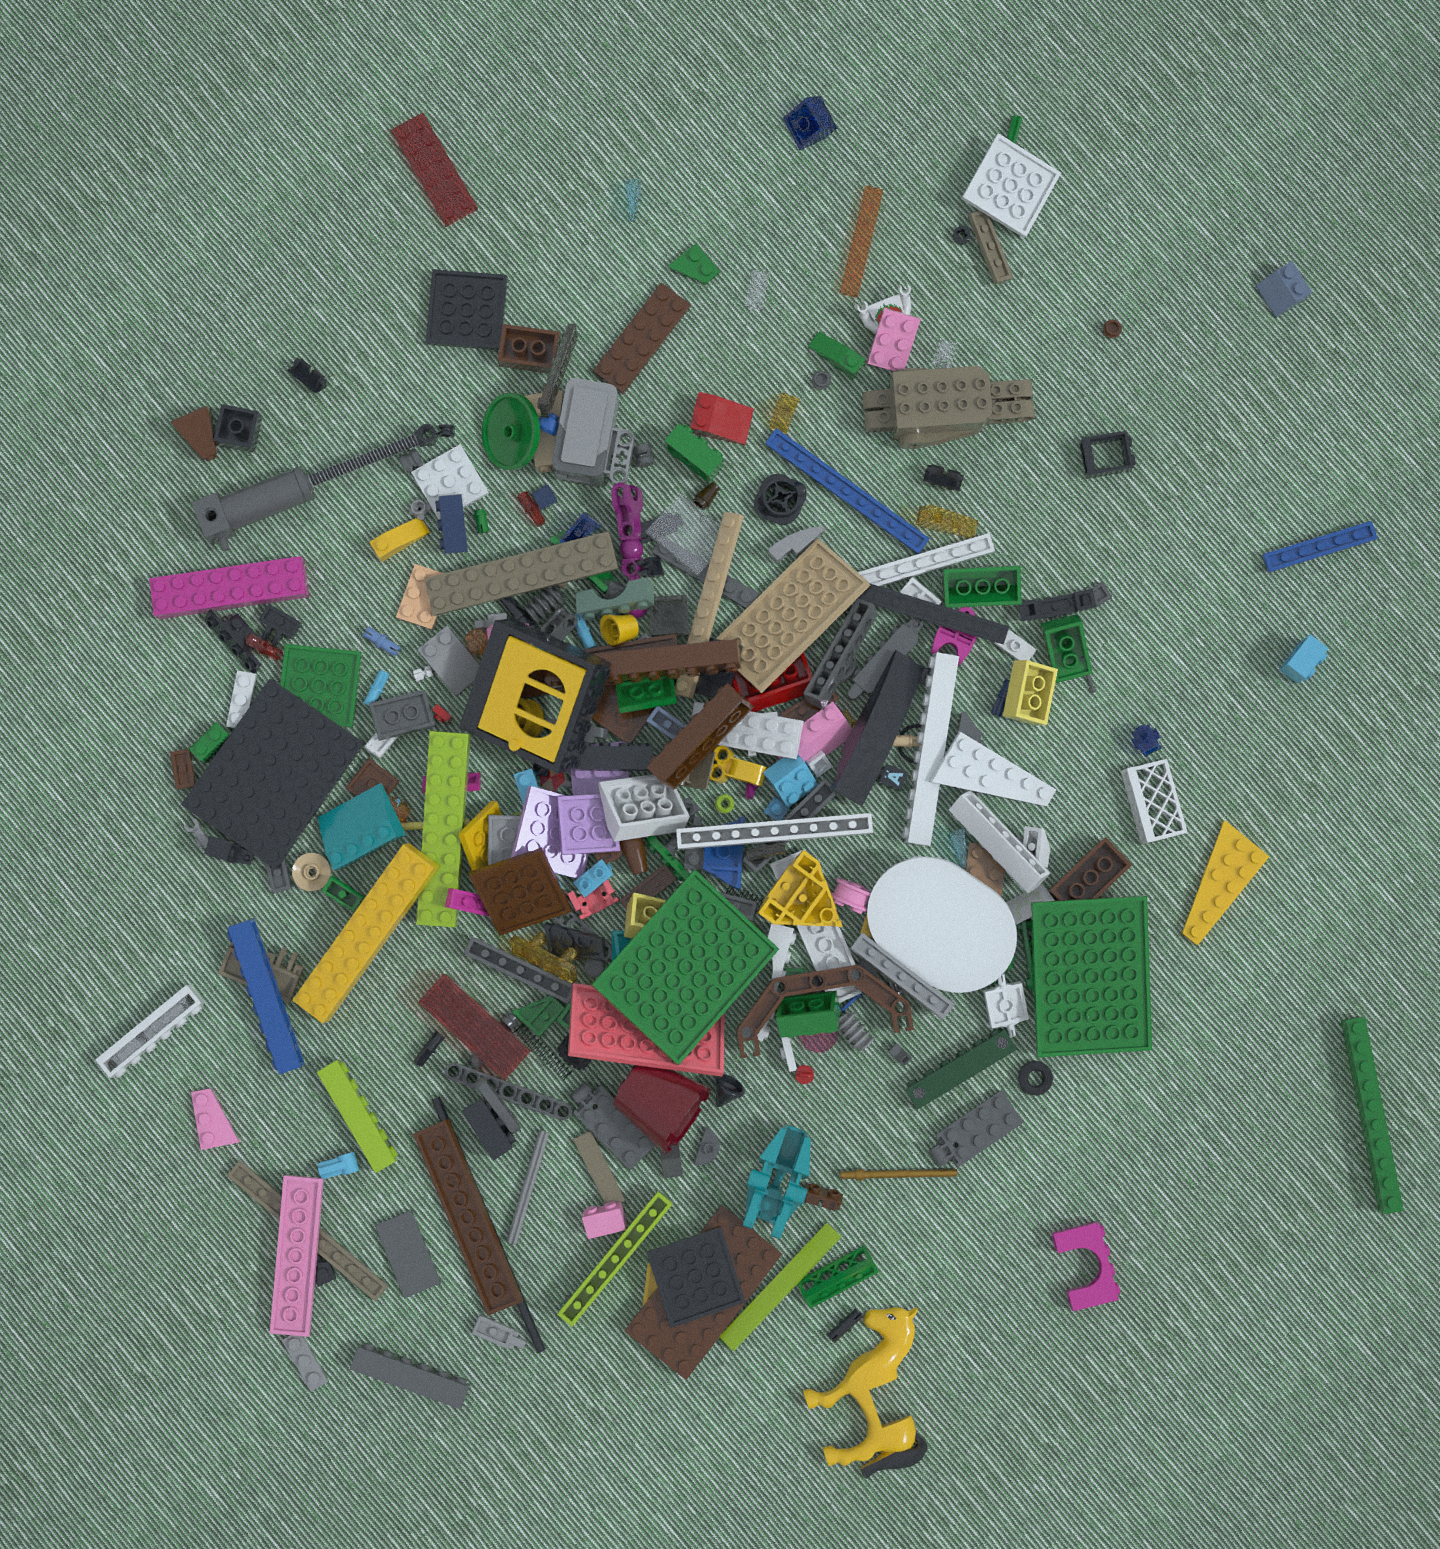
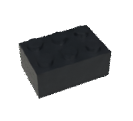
[462,1097,517,1161]

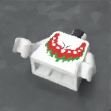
[854,283,911,334]

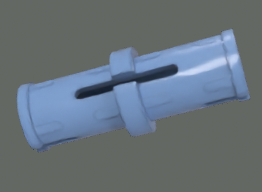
[363,626,401,657]

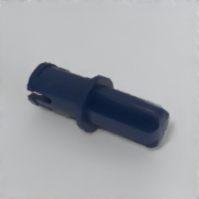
[991,679,1010,717]

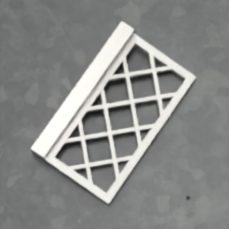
[1121,759,1188,845]

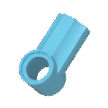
[318,1152,359,1179]

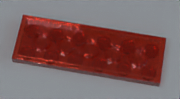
[390,113,478,227]

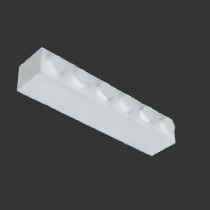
[949,790,1050,893]

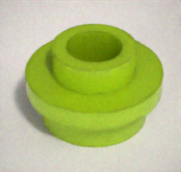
[715,794,734,814]

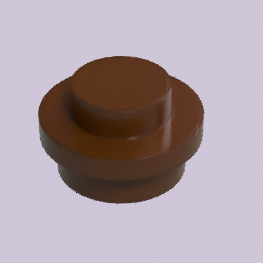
[1103,319,1122,339]

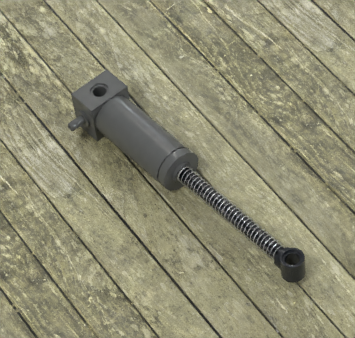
[191,424,438,552]

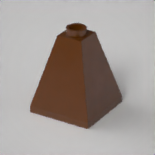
[171,406,218,462]

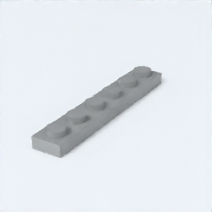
[850,933,955,1020]

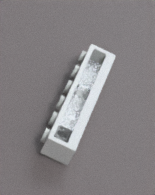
[96,985,205,1078]

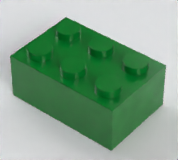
[664,423,724,484]
[776,990,841,1038]

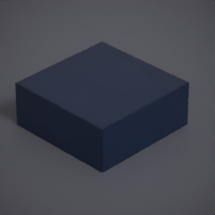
[532,484,558,511]

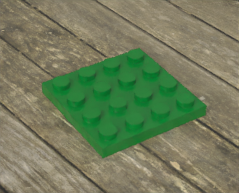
[280,644,362,728]

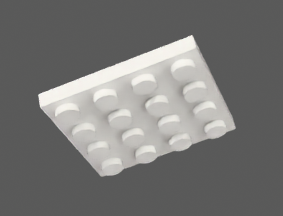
[961,133,1061,238]

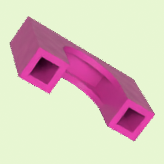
[1051,1221,1120,1311]

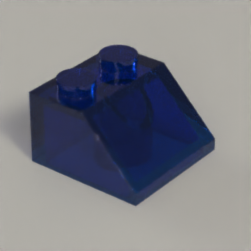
[783,96,838,150]

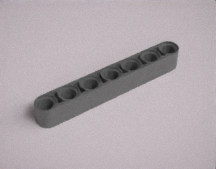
[445,1062,573,1120]

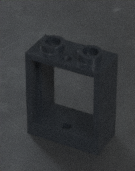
[1079,431,1136,479]

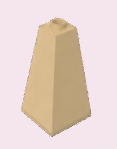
[525,390,564,473]

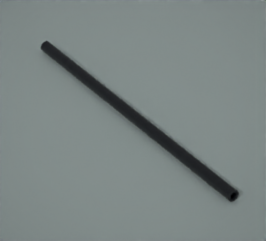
[431,1096,546,1354]

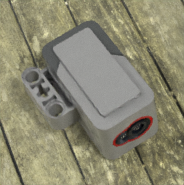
[552,378,634,487]

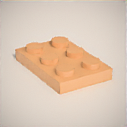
[396,564,444,630]

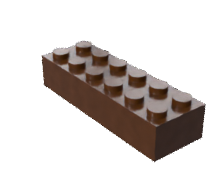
[647,683,754,790]

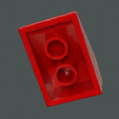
[690,392,754,446]

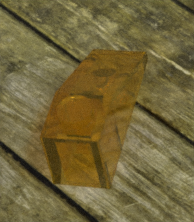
[916,505,978,538]

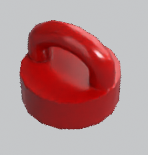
[795,1065,814,1084]

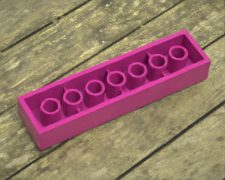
[149,556,310,619]

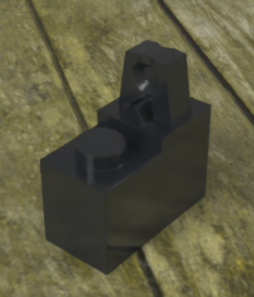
[204,835,254,865]

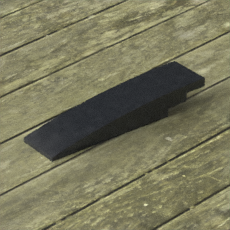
[830,650,924,806]

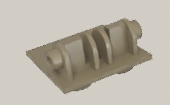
[679,752,716,790]

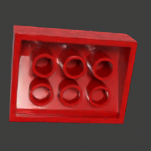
[732,653,813,712]

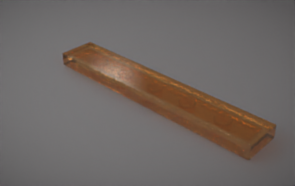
[840,185,884,298]

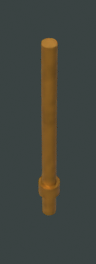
[840,1169,957,1181]

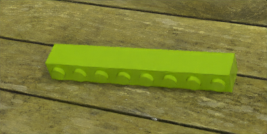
[557,1190,673,1327]

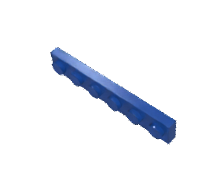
[1262,521,1378,573]

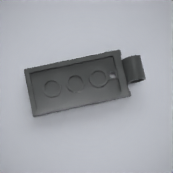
[570,1081,655,1170]
[928,1090,1024,1168]

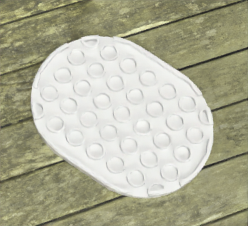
[867,856,1017,993]

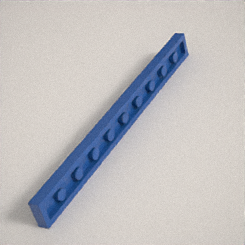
[765,428,930,554]

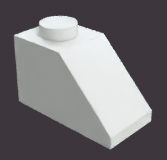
[1023,826,1050,868]

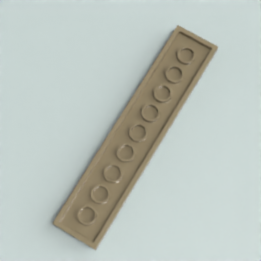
[424,531,619,616]

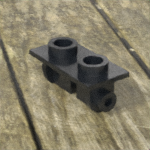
[287,357,328,394]
[923,464,964,491]

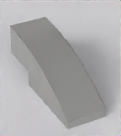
[767,526,825,564]

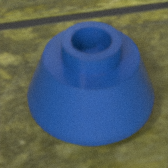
[539,412,559,436]

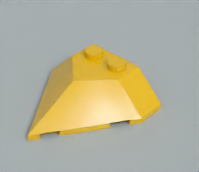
[758,850,843,927]

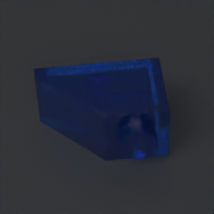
[559,512,602,543]

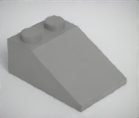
[417,626,480,696]

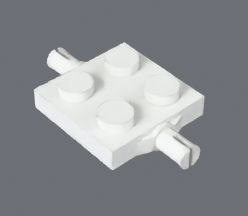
[983,973,1029,1037]

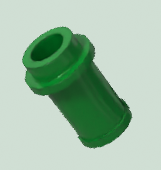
[473,509,490,534]

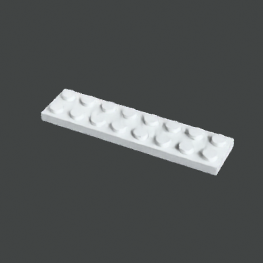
[770,849,861,1003]

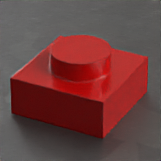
[432,704,453,724]

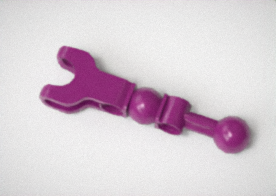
[611,482,648,619]

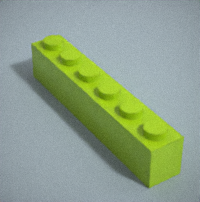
[317,1060,398,1173]

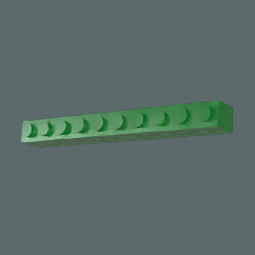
[1340,1017,1404,1214]

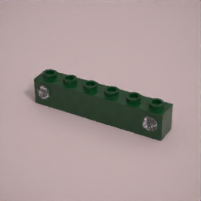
[904,1028,1017,1110]

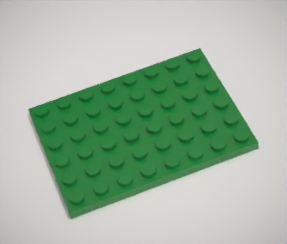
[591,870,779,1065]
[1031,896,1152,1058]

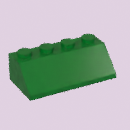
[942,565,1022,608]

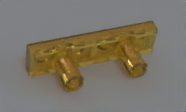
[510,932,578,984]

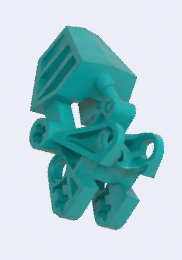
[742,1124,811,1240]

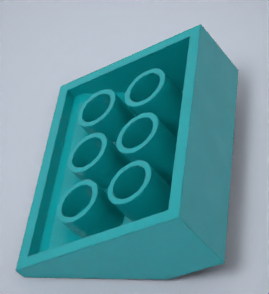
[318,783,406,870]

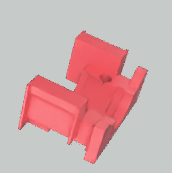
[567,879,619,920]

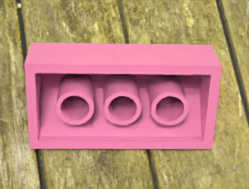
[775,702,852,768]

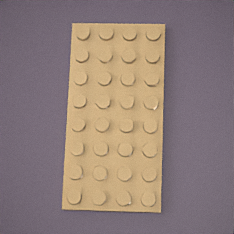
[716,538,870,693]

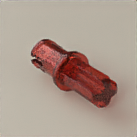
[517,491,545,527]
[245,634,283,661]

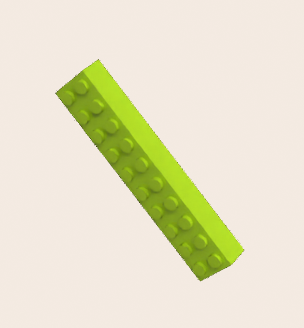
[416,731,471,927]

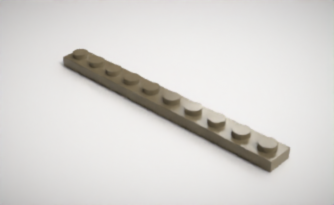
[227,1160,389,1301]

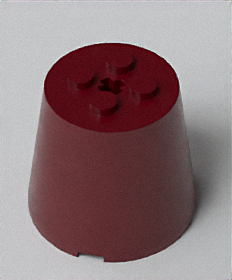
[613,1065,711,1154]

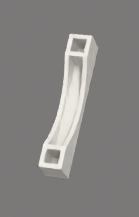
[741,923,796,1041]

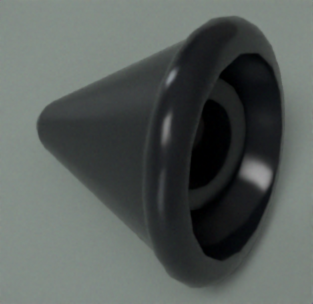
[715,1074,745,1107]

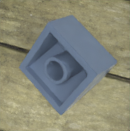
[1256,261,1312,318]

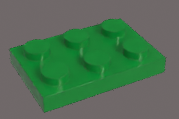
[616,676,677,713]

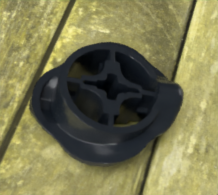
[754,474,806,525]

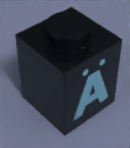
[877,764,908,792]

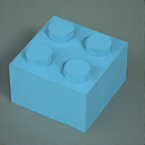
[1279,634,1329,683]
[763,755,818,808]

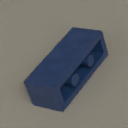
[435,494,468,554]

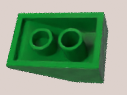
[1040,614,1093,683]

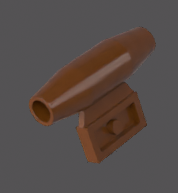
[594,837,648,875]

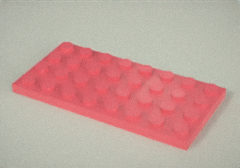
[568,983,725,1077]

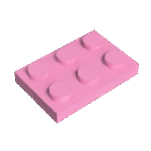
[867,308,921,371]

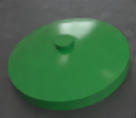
[482,393,540,470]

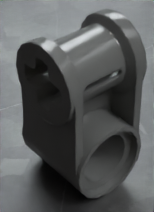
[541,607,578,641]

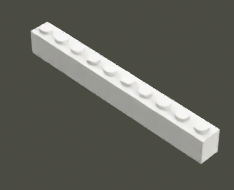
[902,653,959,846]
[676,813,873,850]

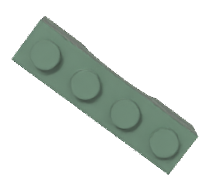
[576,578,654,621]

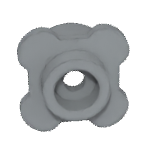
[409,499,431,520]

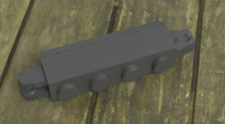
[847,617,924,701]

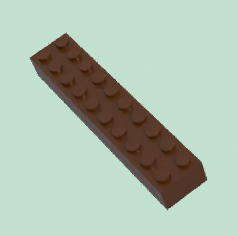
[544,639,742,691]

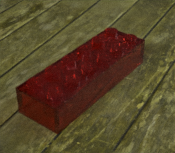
[418,973,532,1081]

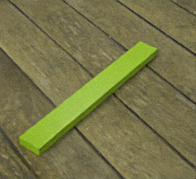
[720,1223,842,1351]

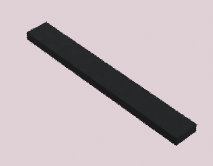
[858,583,1010,645]

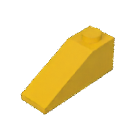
[369,518,431,562]

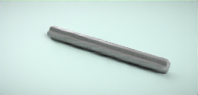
[507,1130,549,1244]

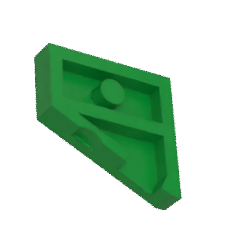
[668,244,720,285]
[512,996,565,1037]

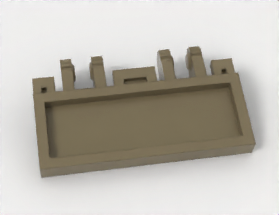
[218,938,304,1003]

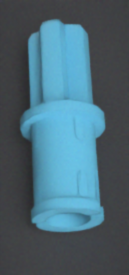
[574,614,596,649]
[363,670,389,706]

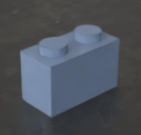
[647,706,686,739]

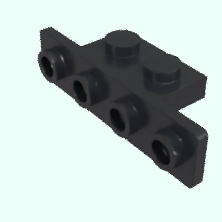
[204,609,263,674]

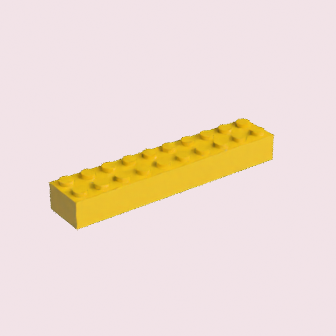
[292,843,440,1024]

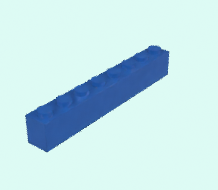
[227,918,305,1074]

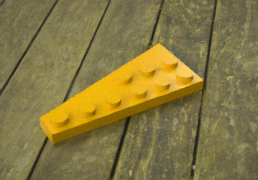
[1181,820,1270,946]

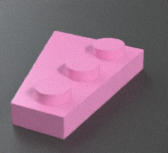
[191,1088,240,1150]

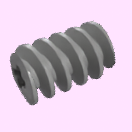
[838,1011,875,1054]

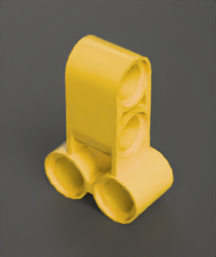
[710,746,768,787]

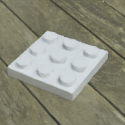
[411,444,489,519]

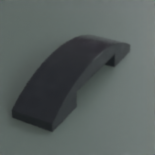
[1018,589,1096,622]

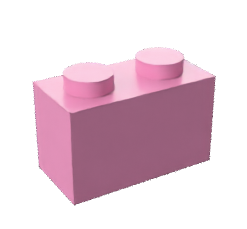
[582,1201,627,1239]

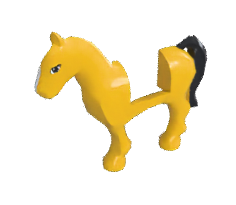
[803,1307,928,1479]

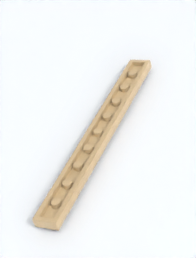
[675,512,744,699]

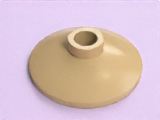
[292,853,331,891]

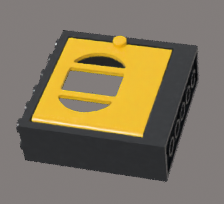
[459,618,611,774]

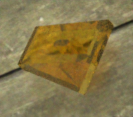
[769,392,800,434]

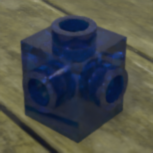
[1132,724,1162,757]

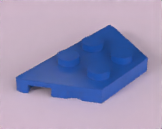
[703,817,745,890]

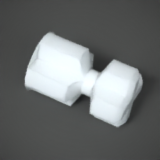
[413,665,433,681]

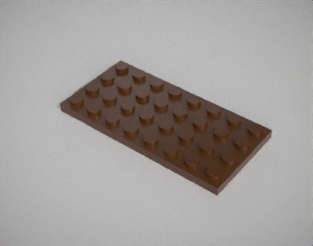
[624,1205,782,1380]

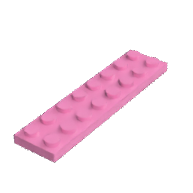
[270,1175,324,1337]

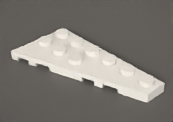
[930,732,1056,806]

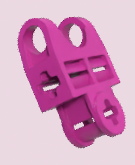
[931,607,977,666]

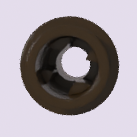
[693,482,720,510]

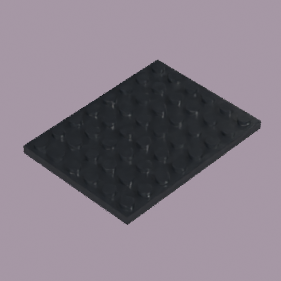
[181,679,365,870]

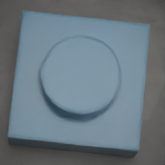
[763,797,790,821]

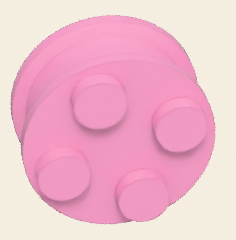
[830,877,872,914]

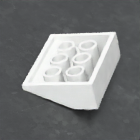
[598,774,690,842]

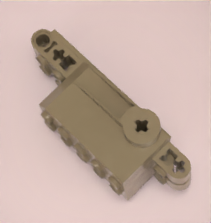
[862,366,1035,449]

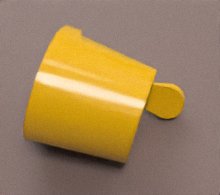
[599,614,639,646]

